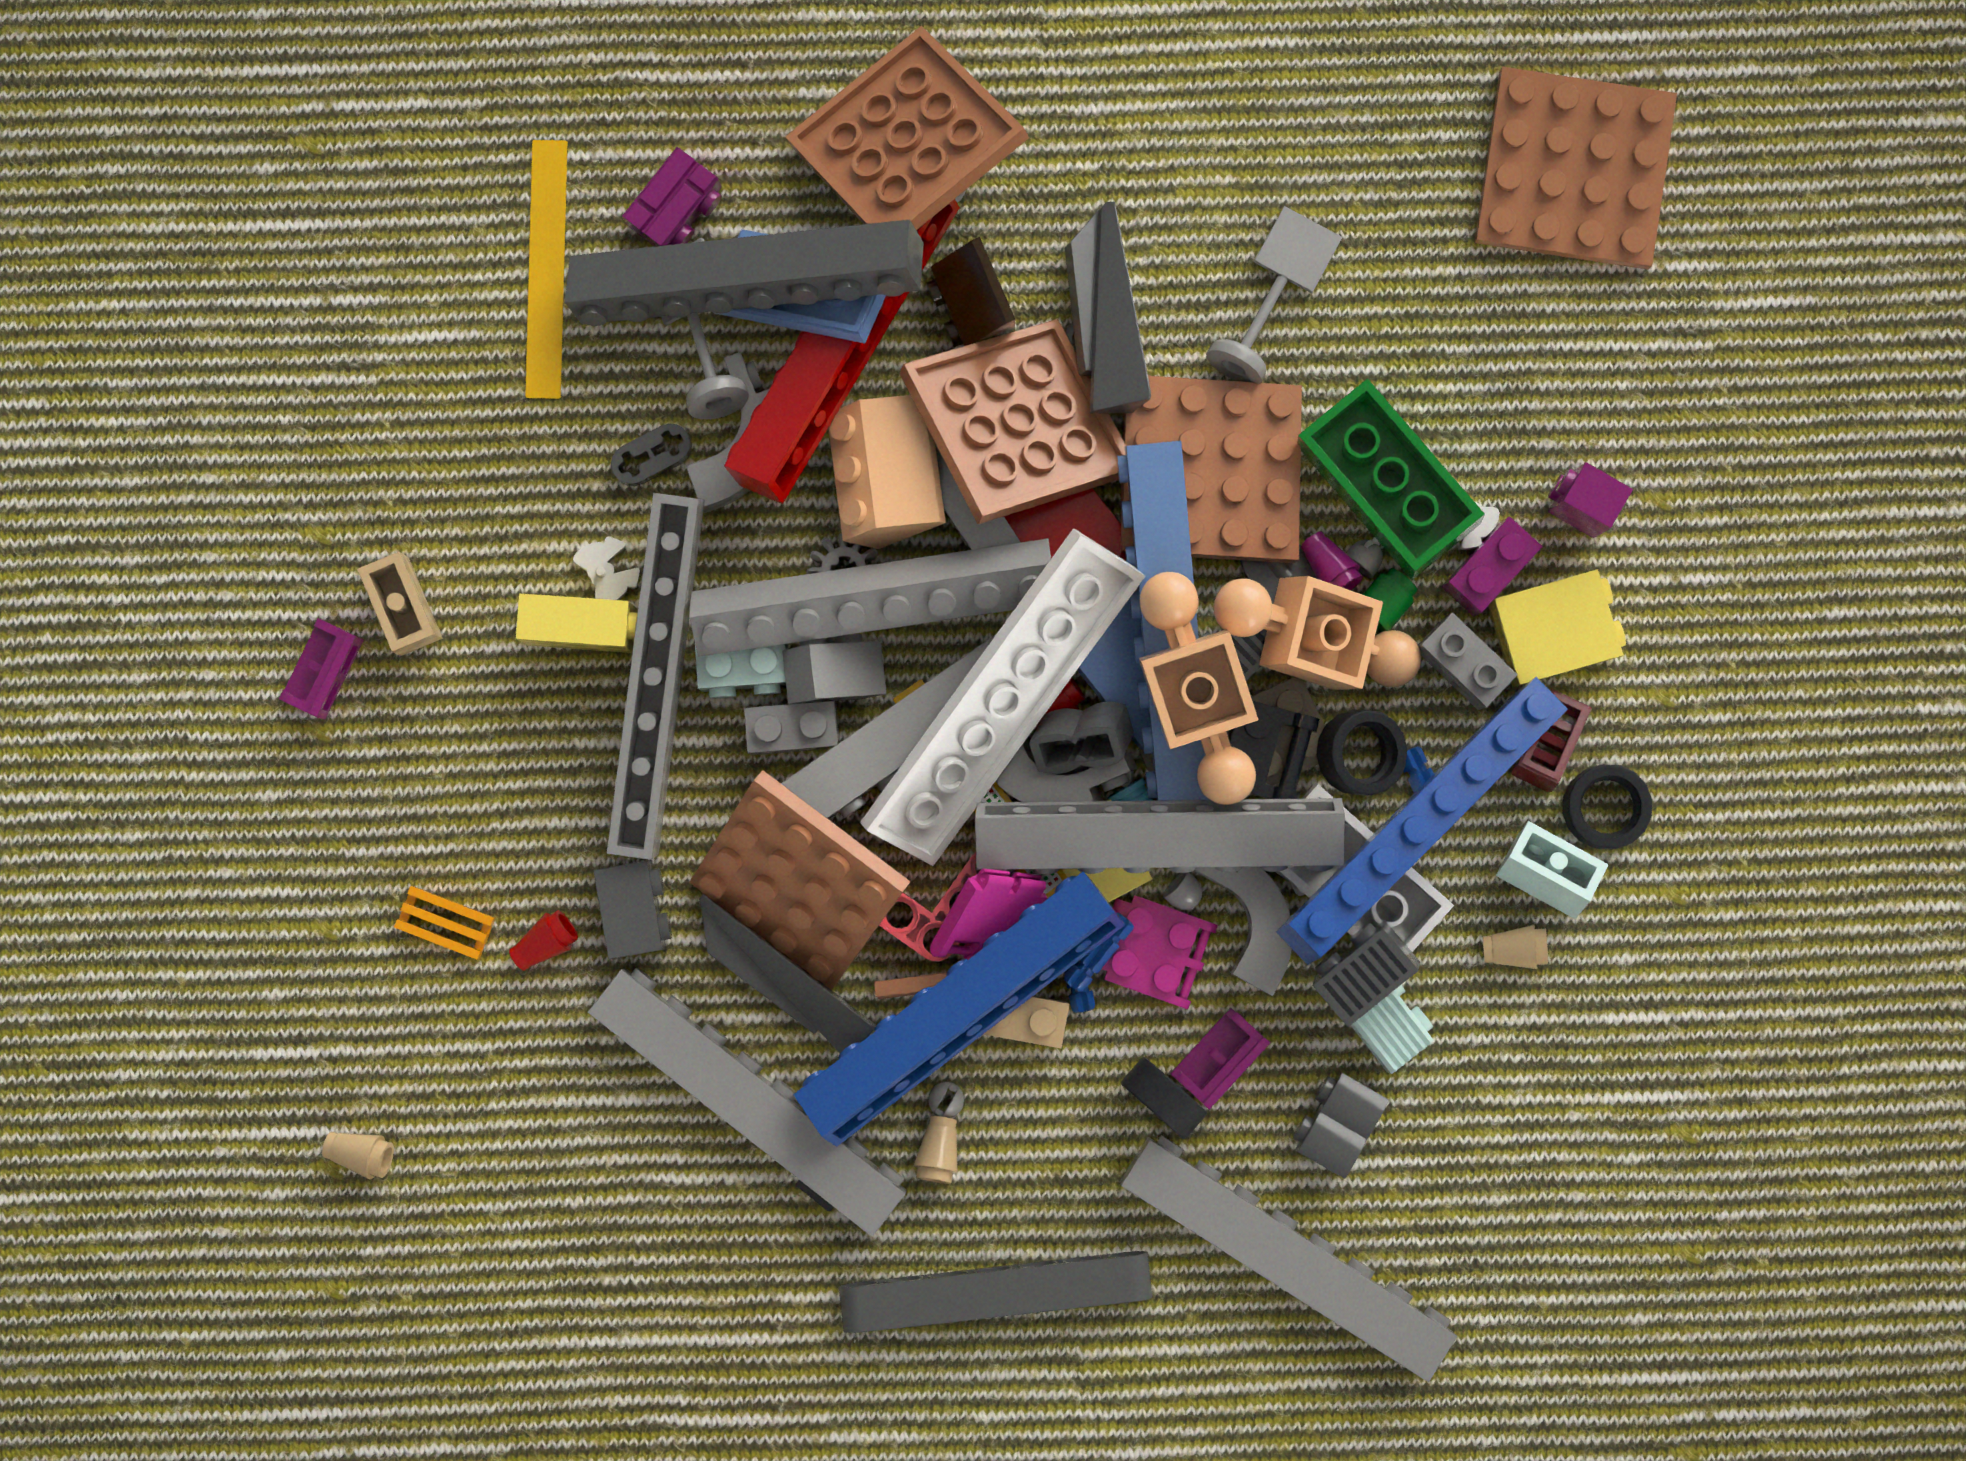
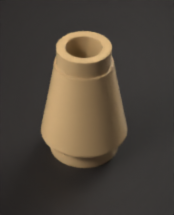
[1483,925,1548,969]
[913,1116,958,1184]
[322,1132,394,1179]

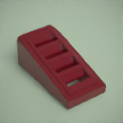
[1511,688,1592,792]

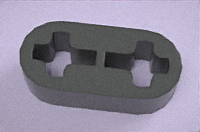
[611,423,692,487]

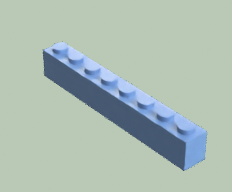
[1117,441,1209,801]

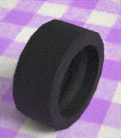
[1316,710,1407,795]
[1562,764,1652,849]
[1121,1057,1207,1139]

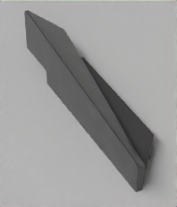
[1065,201,1151,413]
[699,894,876,1053]

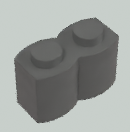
[1029,702,1134,774]
[1293,1072,1389,1179]

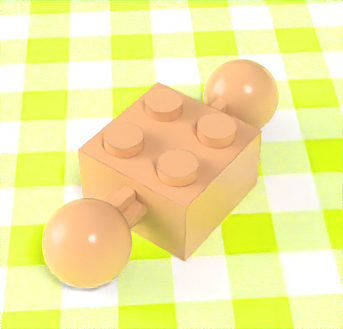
[1139,572,1258,805]
[1214,576,1421,690]

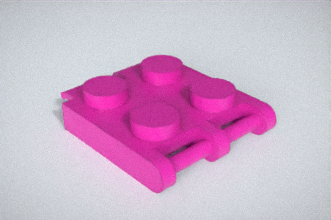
[930,868,1047,960]
[1102,895,1218,1009]

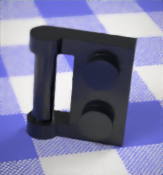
[1229,701,1320,799]

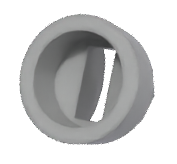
[1163,872,1202,910]
[928,1081,964,1118]

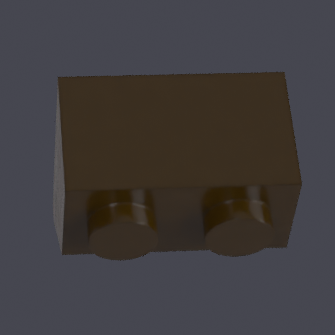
[926,237,1015,348]

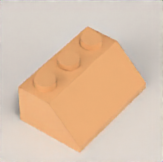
[828,395,946,549]

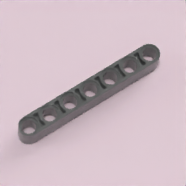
[839,1251,1153,1333]

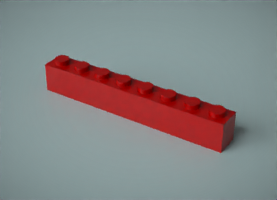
[724,199,960,504]

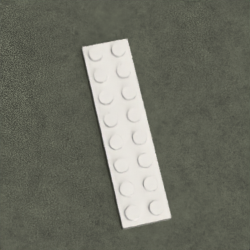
[860,528,1145,866]

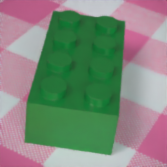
[1297,378,1485,580]

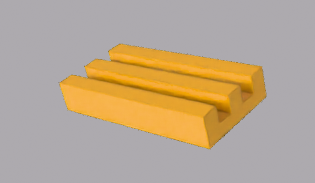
[394,886,496,960]

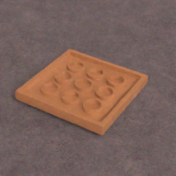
[785,26,1029,230]
[1474,66,1677,270]
[899,319,1126,524]
[1120,376,1302,563]
[689,770,911,990]

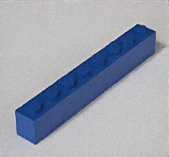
[1276,677,1568,965]
[793,871,1125,1147]

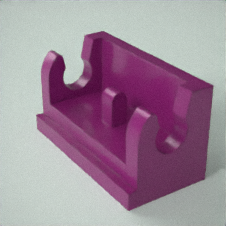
[278,618,364,720]
[1170,1008,1270,1110]

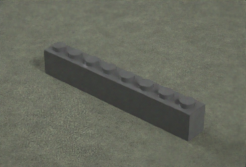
[564,219,924,326]

